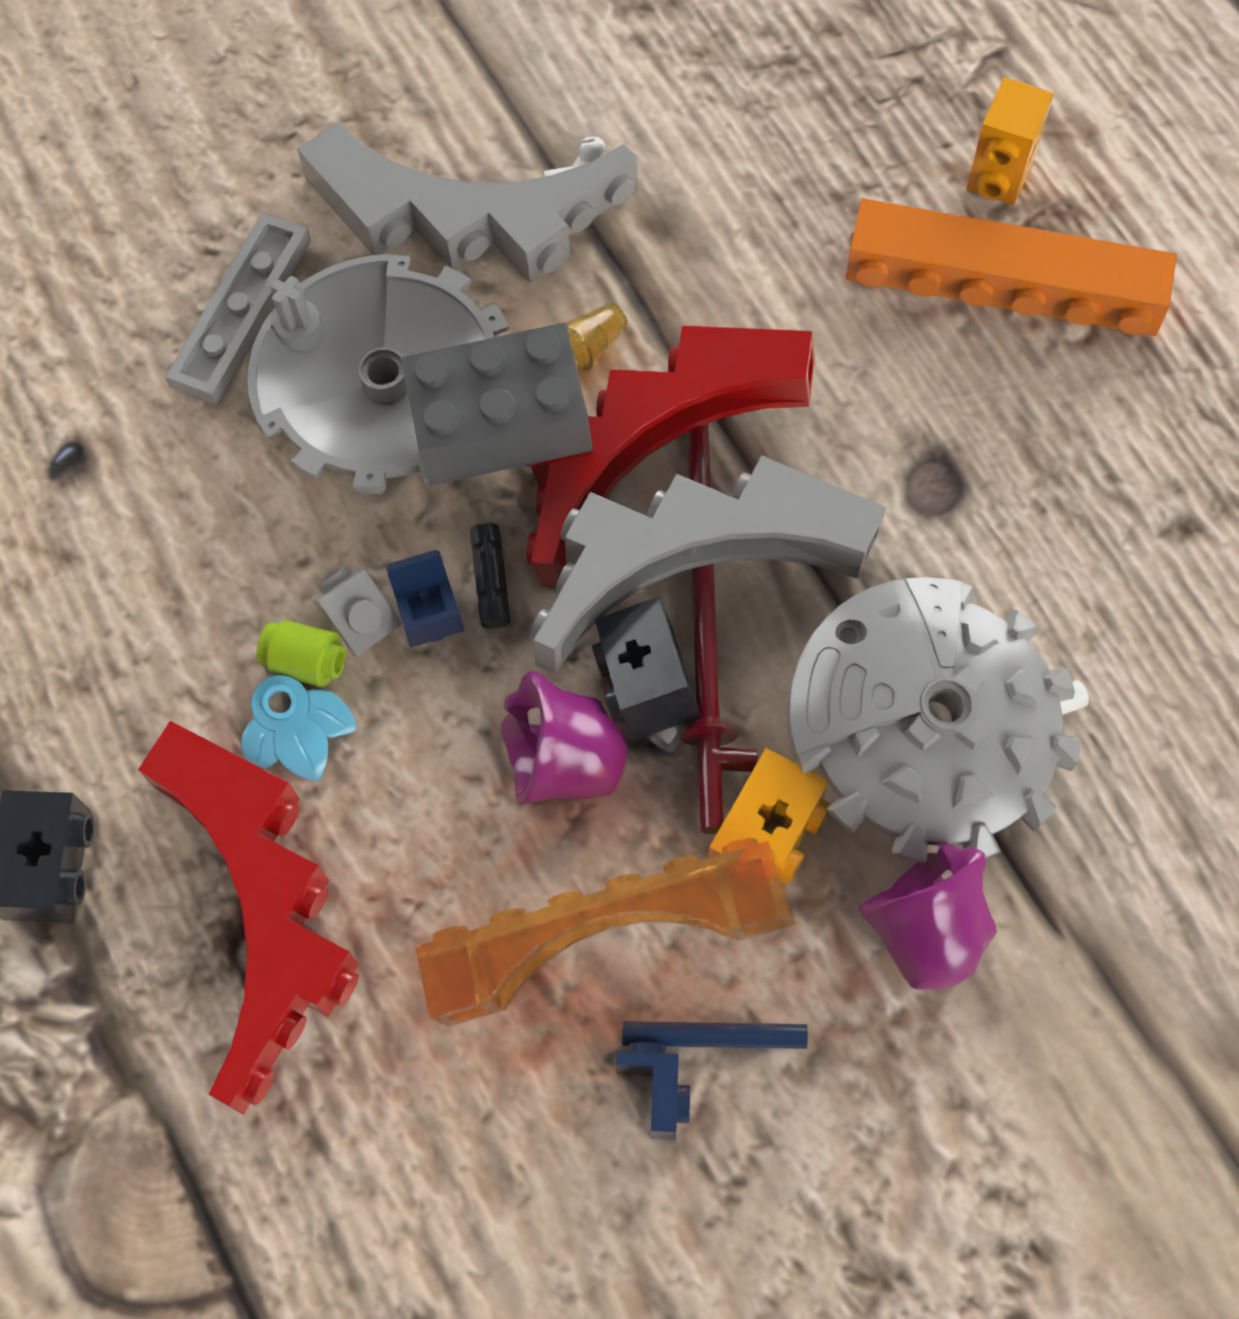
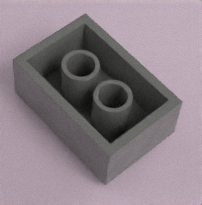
[401,322,593,486]

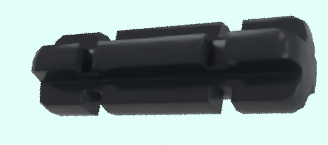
[470,522,511,629]

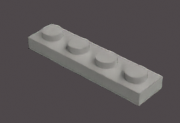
[165,212,311,405]

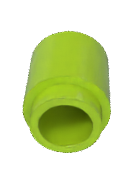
[256,620,346,687]

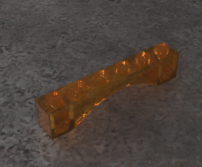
[415,838,796,1027]

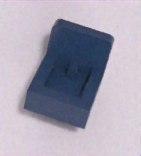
[386,550,465,648]
[615,1042,690,1140]

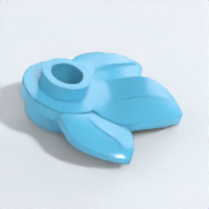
[241,675,356,782]

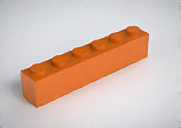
[845,198,1177,336]

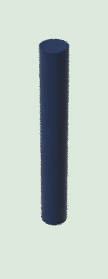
[622,1021,808,1049]

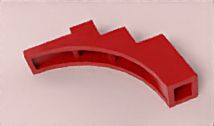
[526,325,815,588]
[138,721,359,1115]

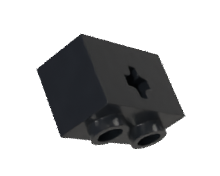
[592,596,701,740]
[0,790,95,923]

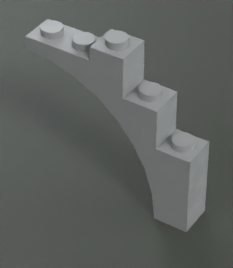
[297,122,638,283]
[529,455,887,674]

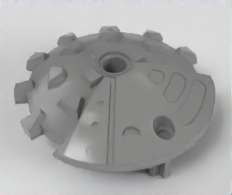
[248,254,509,494]
[788,577,1081,863]

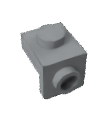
[311,566,402,656]

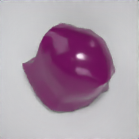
[501,671,628,806]
[859,843,997,990]

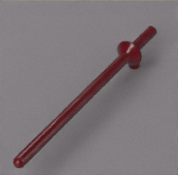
[680,424,758,834]

